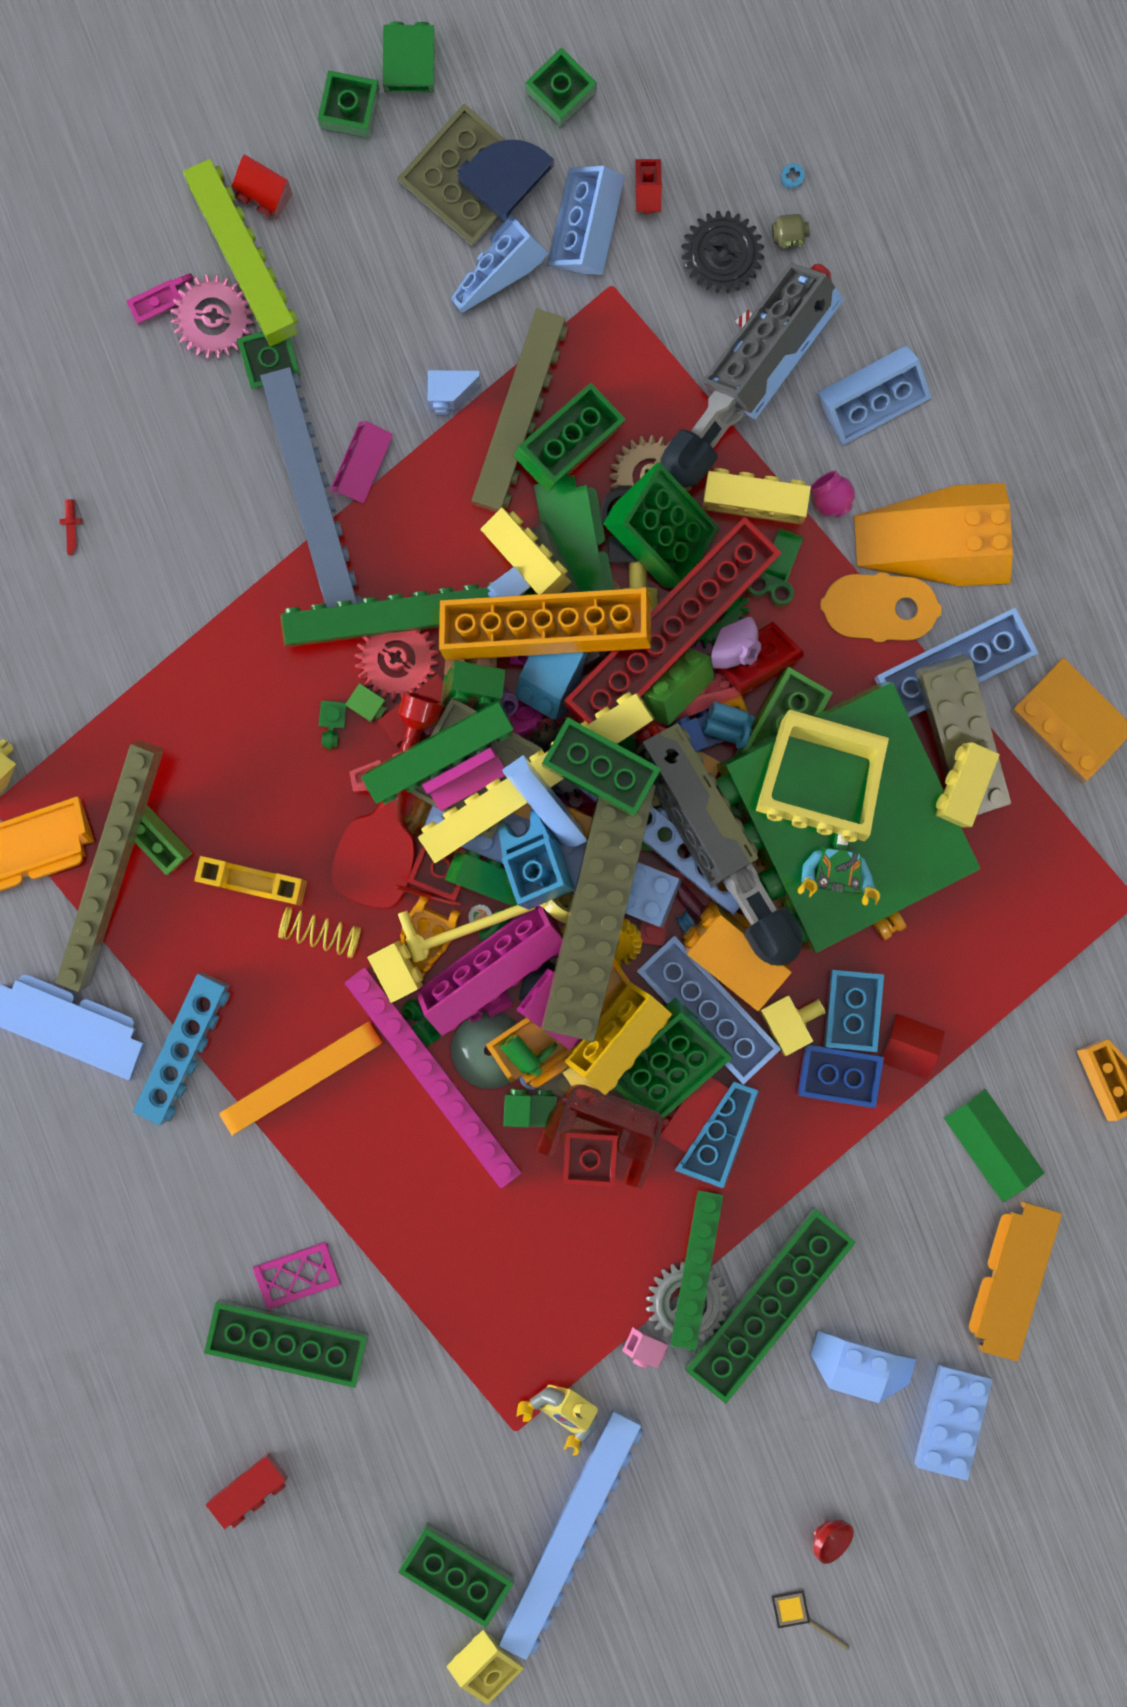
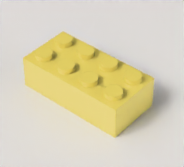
[702,468,811,525]

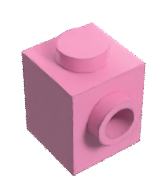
[622,1328,668,1369]

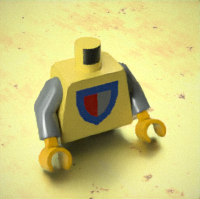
[516,1385,598,1456]

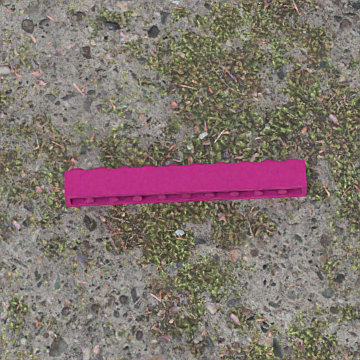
[344,967,522,1189]

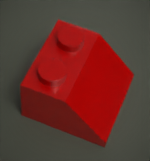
[231,154,293,219]

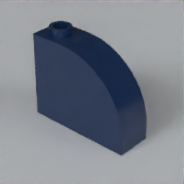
[457,140,554,222]

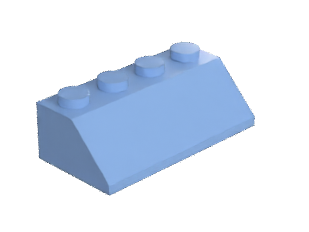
[547,166,625,275]
[817,345,932,445]

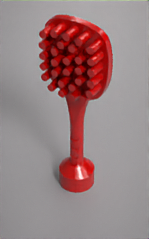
[332,691,444,908]

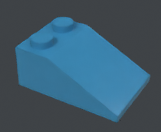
[515,652,587,720]

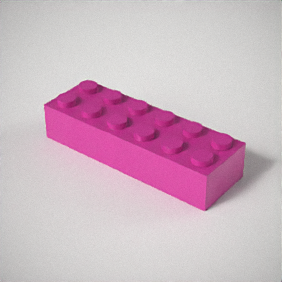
[415,906,563,1036]

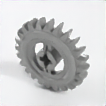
[646,1261,730,1343]

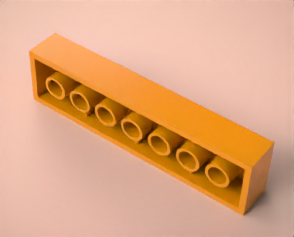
[439,588,651,660]

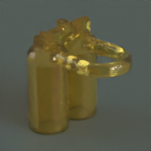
[402,796,432,835]

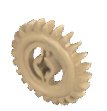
[609,435,692,499]

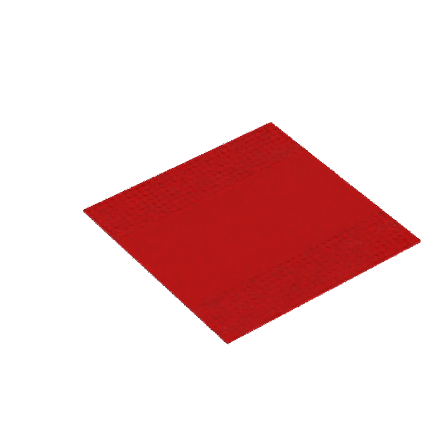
[0,286,1127,1431]

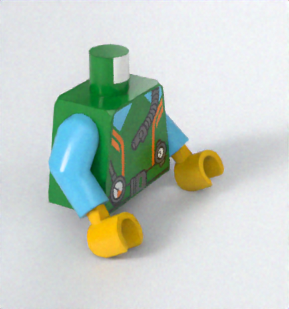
[798,833,880,905]

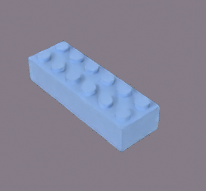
[874,608,1038,718]
[636,936,781,1085]

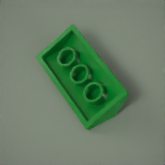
[944,1089,1045,1202]

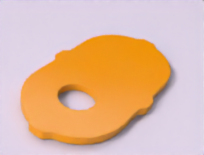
[820,572,942,643]

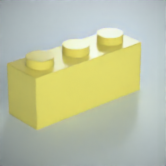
[935,742,1000,827]

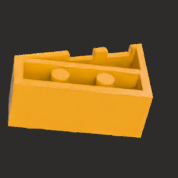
[1077,1039,1127,1121]

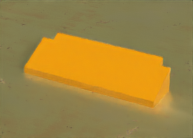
[0,796,95,892]
[486,959,630,1088]
[968,1201,1062,1361]

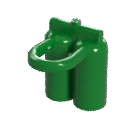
[499,1034,558,1077]

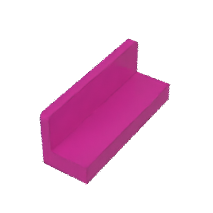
[330,421,393,503]
[422,747,505,811]

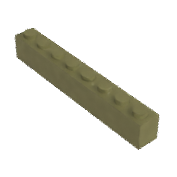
[471,308,569,513]

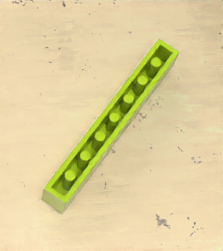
[183,159,299,347]

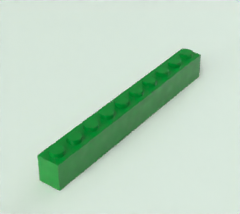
[280,581,538,647]

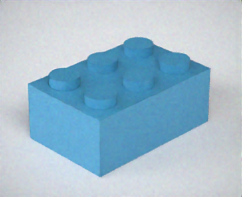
[823,970,884,1052]

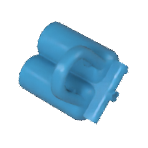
[702,701,755,750]

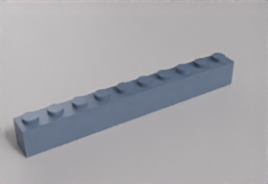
[260,367,362,608]

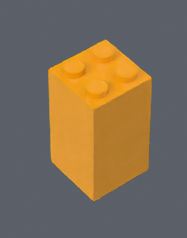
[683,903,792,1011]

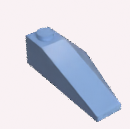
[451,214,549,313]

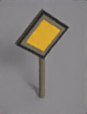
[772,1590,850,1650]

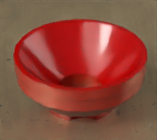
[813,1520,854,1564]

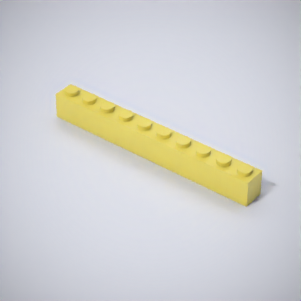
[418,692,654,863]

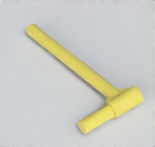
[398,905,536,963]

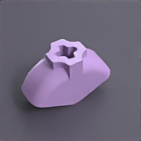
[711,617,761,669]

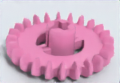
[171,274,254,359]

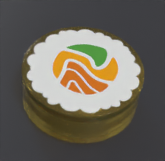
[467,904,493,929]

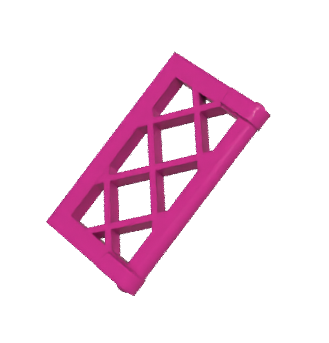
[253,1242,340,1310]

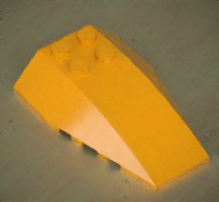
[854,483,1013,587]

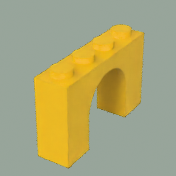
[194,856,307,906]

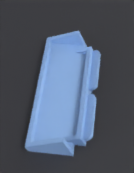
[0,974,146,1081]

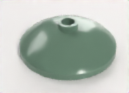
[451,1012,517,1089]

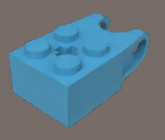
[498,808,575,910]

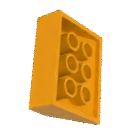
[1009,657,1127,783]

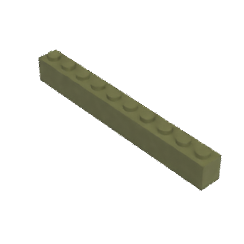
[55,740,164,992]

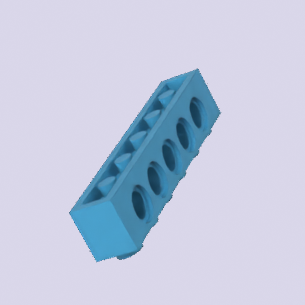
[133,972,230,1126]

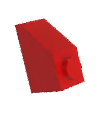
[635,159,662,214]

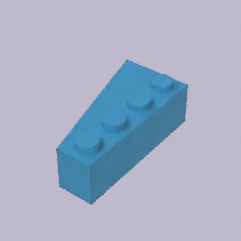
[675,1082,760,1188]

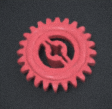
[355,630,439,701]

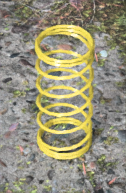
[278,907,361,958]

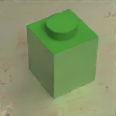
[345,683,387,724]

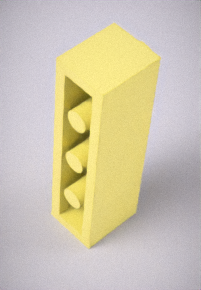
[481,508,571,595]

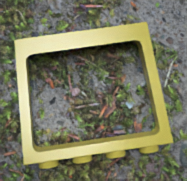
[756,710,889,842]

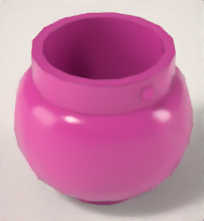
[810,470,855,518]

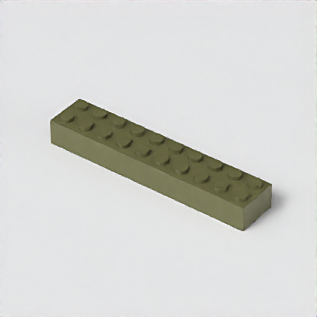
[541,785,656,1042]

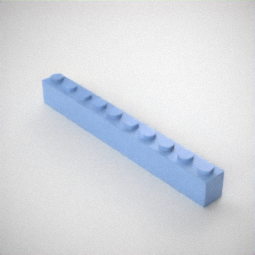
[499,1408,643,1660]

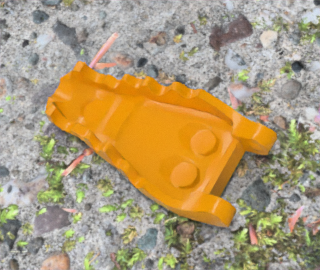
[400,896,461,977]

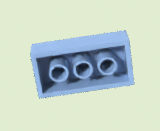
[914,1363,993,1481]

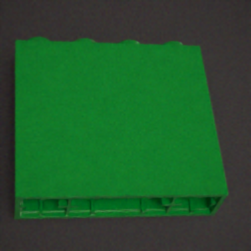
[716,682,981,953]

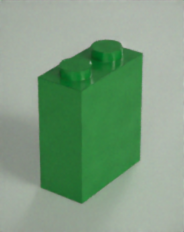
[383,21,435,93]

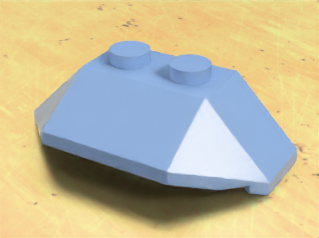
[810,1330,917,1403]

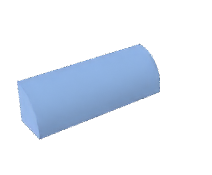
[502,755,588,847]

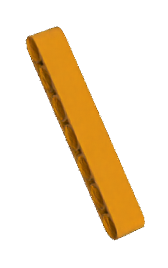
[219,1021,383,1135]

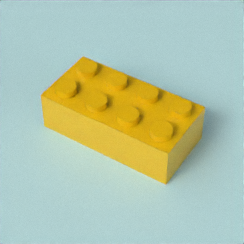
[565,982,672,1095]

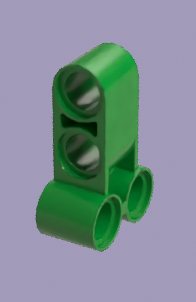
[746,528,803,608]

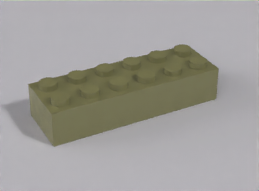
[915,654,1012,816]

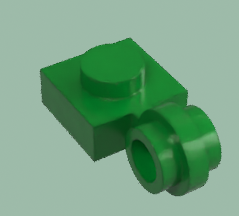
[319,701,347,750]
[402,1000,442,1047]

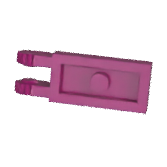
[126,273,194,326]

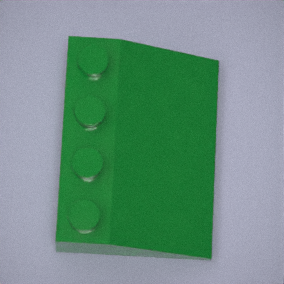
[603,462,720,588]
[614,997,732,1124]

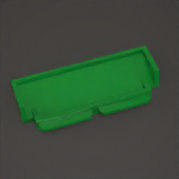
[534,475,614,592]

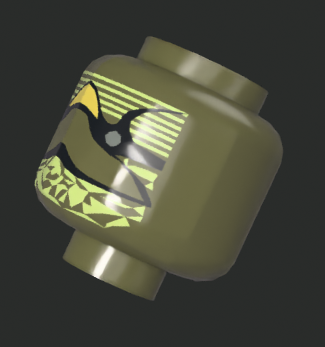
[772,214,810,248]

